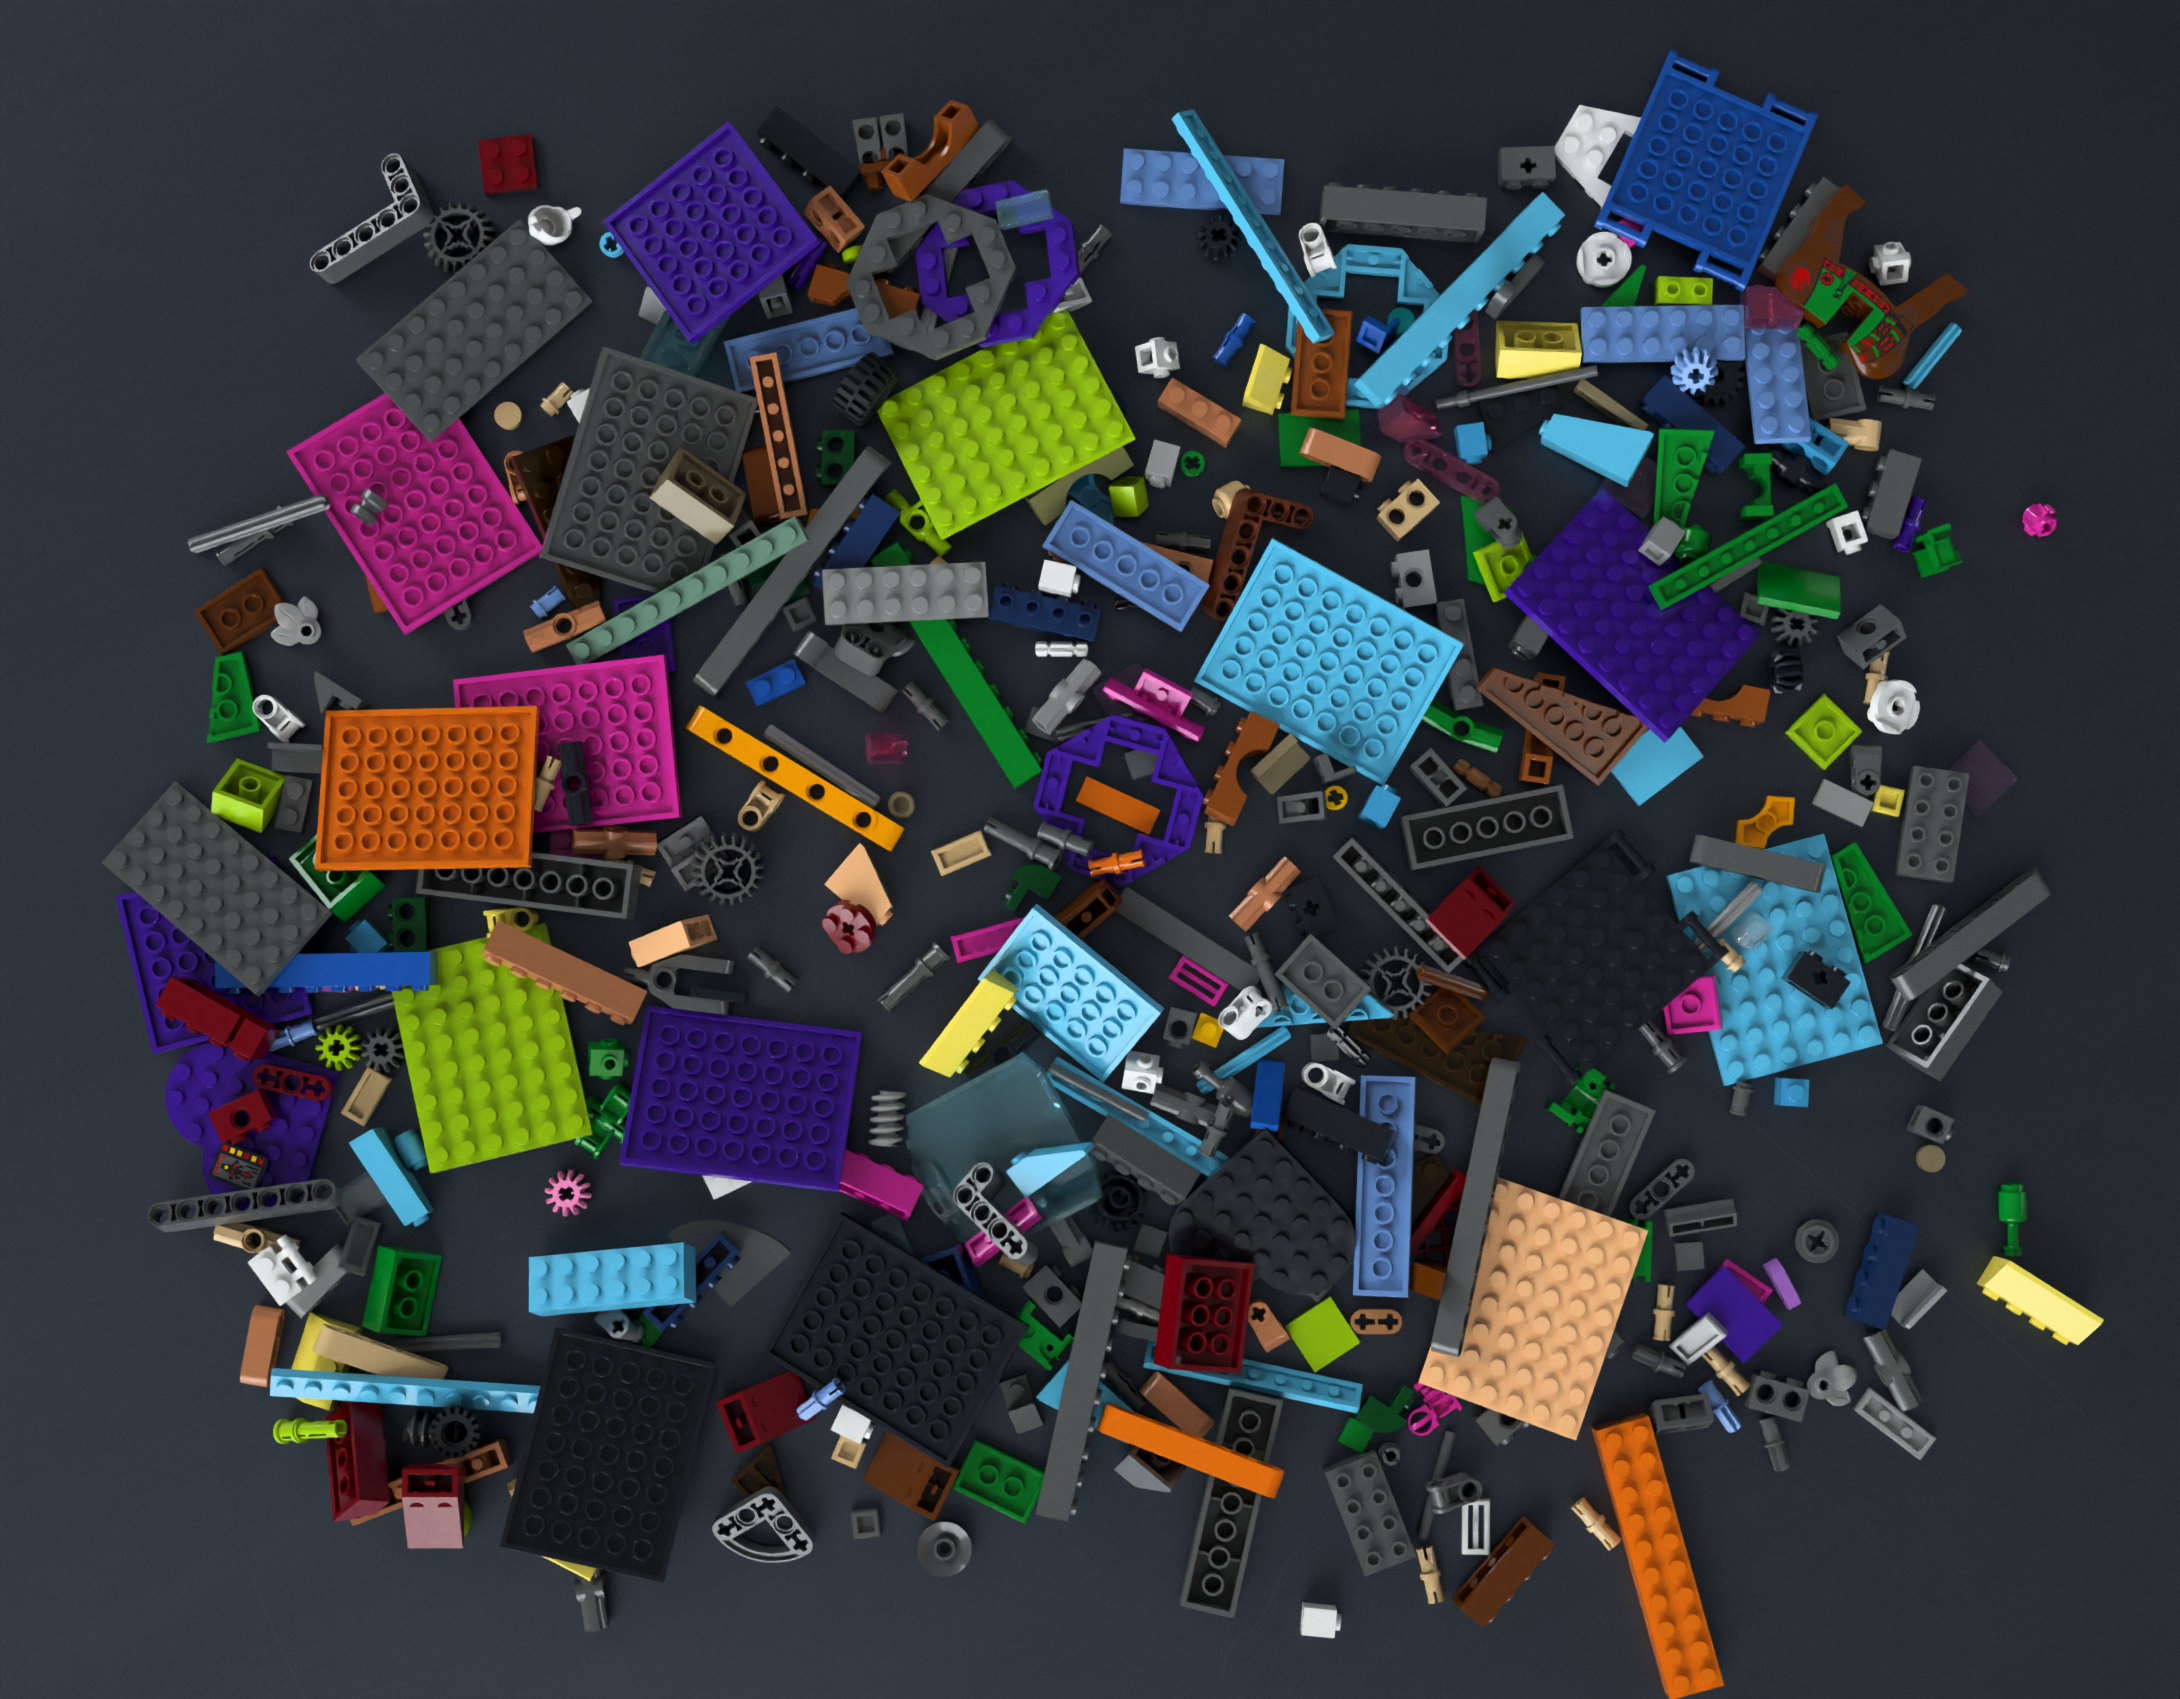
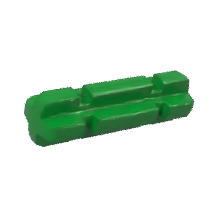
[1796,323,1841,370]

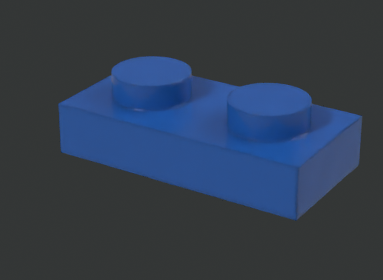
[745,659,806,707]

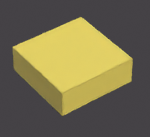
[1870,784,1905,817]

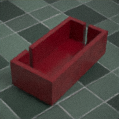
[155,977,281,1061]

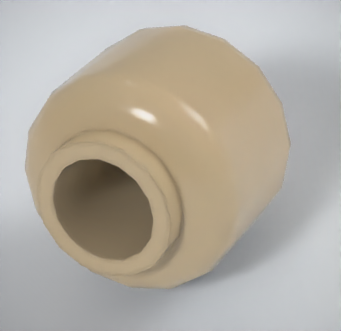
[1212,481,1253,519]

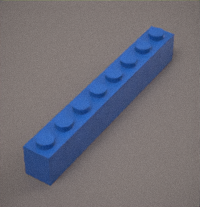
[215,952,438,994]

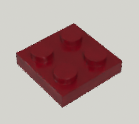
[478,134,539,195]

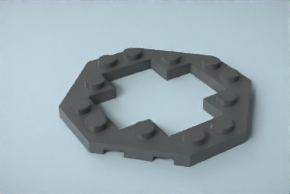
[846,194,1017,360]

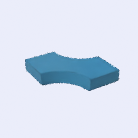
[1067,474,1114,525]

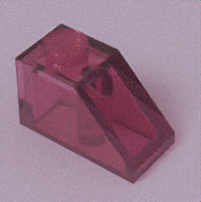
[1742,284,1803,329]
[1377,393,1442,442]
[865,734,908,766]

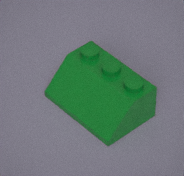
[362,1245,442,1336]

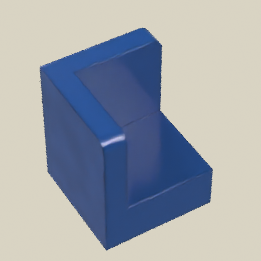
[1356,316,1401,354]

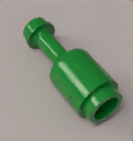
[1998,1183,2027,1256]

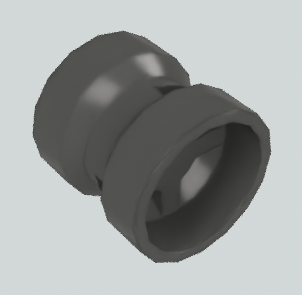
[350,489,388,527]

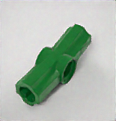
[1421,700,1504,753]

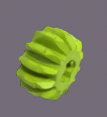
[316,1025,364,1071]

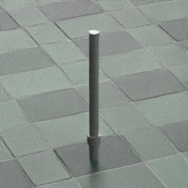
[1436,365,1598,409]

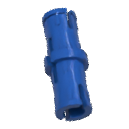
[1212,313,1256,367]

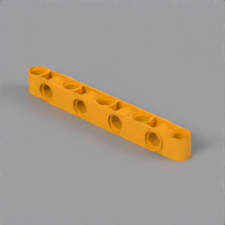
[685,705,904,852]

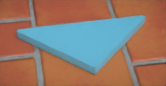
[1256,983,1395,1028]

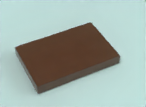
[194,567,286,656]

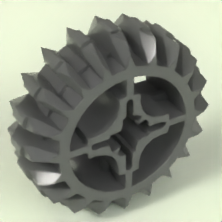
[423,201,496,274]
[691,833,765,906]
[1360,946,1433,1020]

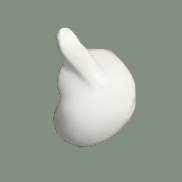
[528,205,581,246]

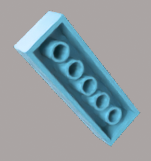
[529,1242,696,1317]

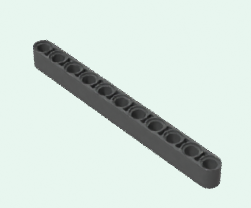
[693,445,891,697]
[1431,1057,1521,1358]

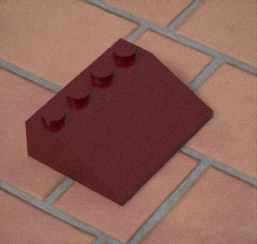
[1154,1254,1254,1373]

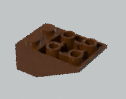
[863,1431,961,1521]

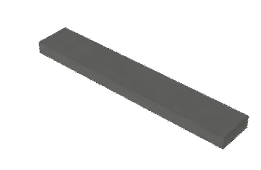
[1115,886,1261,991]

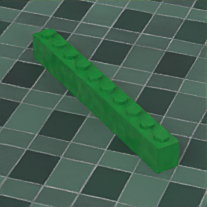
[870,542,1044,790]

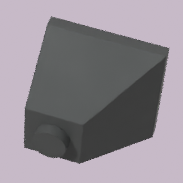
[1114,1445,1187,1493]

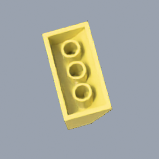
[919,969,1019,1078]
[1977,1256,2104,1345]

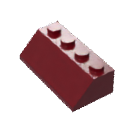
[325,1401,391,1522]

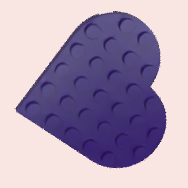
[165,1042,341,1211]

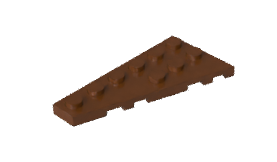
[1475,666,1648,786]

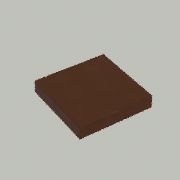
[1409,987,1486,1054]

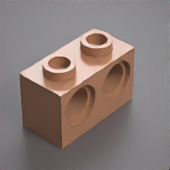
[803,186,865,254]

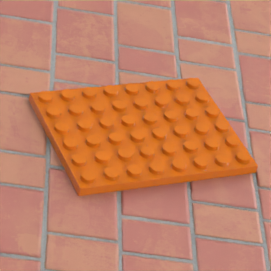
[315,706,540,871]

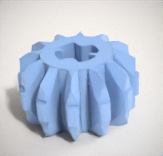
[1671,346,1718,395]

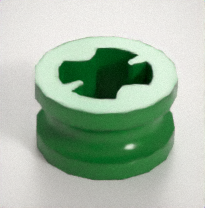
[1180,451,1205,477]

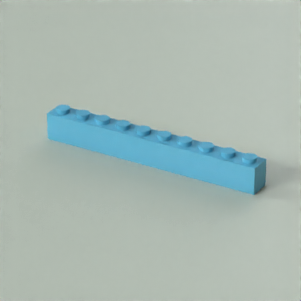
[1354,192,1565,407]

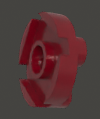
[822,900,877,954]

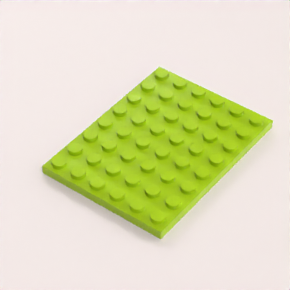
[877,309,1135,540]
[392,923,593,1173]

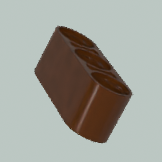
[742,446,783,526]

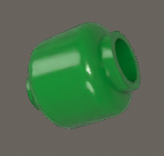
[1674,524,1712,565]

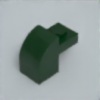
[1004,864,1063,912]
[1354,1382,1414,1433]

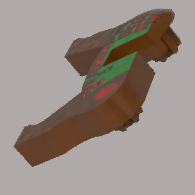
[1775,184,1968,379]

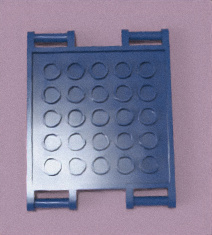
[1594,49,1818,292]

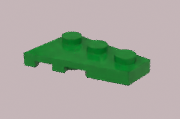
[1460,495,1514,586]
[207,651,262,743]

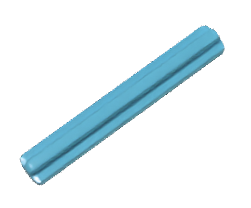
[1196,1026,1291,1095]

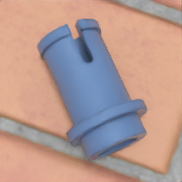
[530,586,566,619]

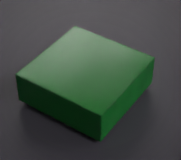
[1338,1416,1374,1454]

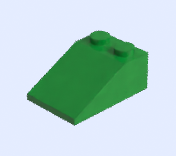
[289,834,386,922]

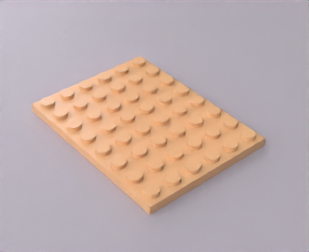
[1418,1177,1648,1440]

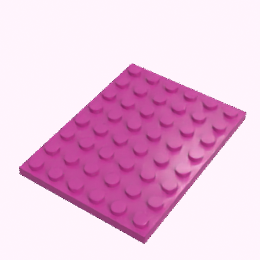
[286,393,542,635]
[453,655,682,834]

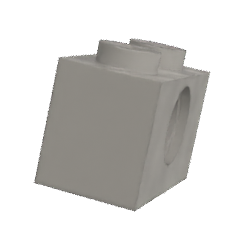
[1145,439,1181,489]
[1391,549,1437,611]

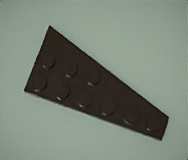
[510,434,600,610]
[1345,1017,1528,1106]

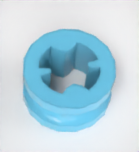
[599,232,624,258]

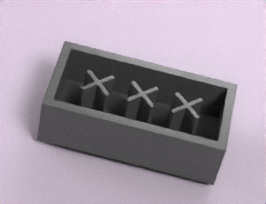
[1894,765,1970,883]
[1323,1448,1417,1577]

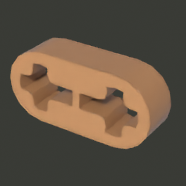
[1349,1308,1402,1334]

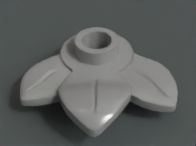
[271,596,322,646]
[1807,1351,1857,1406]

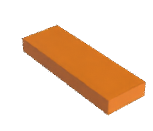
[1076,777,1161,835]

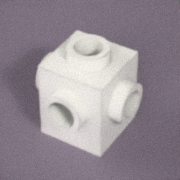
[1869,242,1911,286]
[1135,337,1180,378]
[1122,1051,1164,1094]

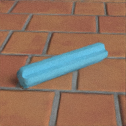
[1902,322,1962,390]

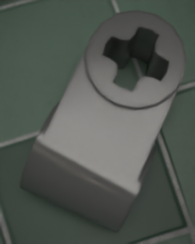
[1474,496,1522,548]
[1850,745,1882,798]
[593,1309,644,1345]
[1426,1472,1482,1514]

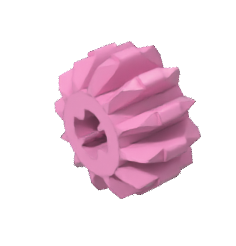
[545,1170,592,1216]

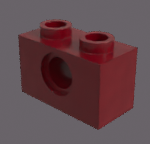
[208,1089,278,1145]

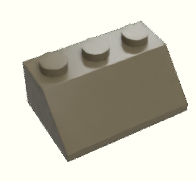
[650,447,747,545]

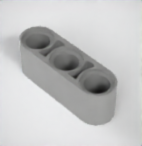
[286,1243,350,1319]

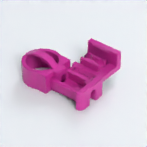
[1407,1382,1462,1436]

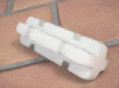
[1035,641,1088,657]

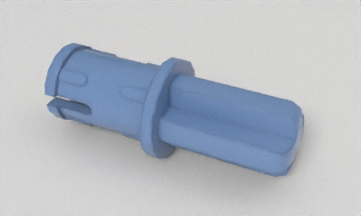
[269,1019,319,1052]
[797,1378,846,1420]
[1697,1380,1742,1433]

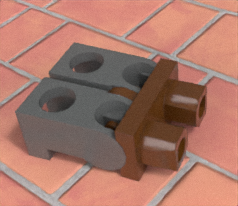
[852,113,909,191]

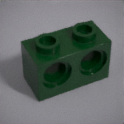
[816,430,857,488]
[388,897,432,952]

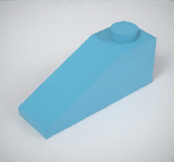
[1006,1142,1095,1198]

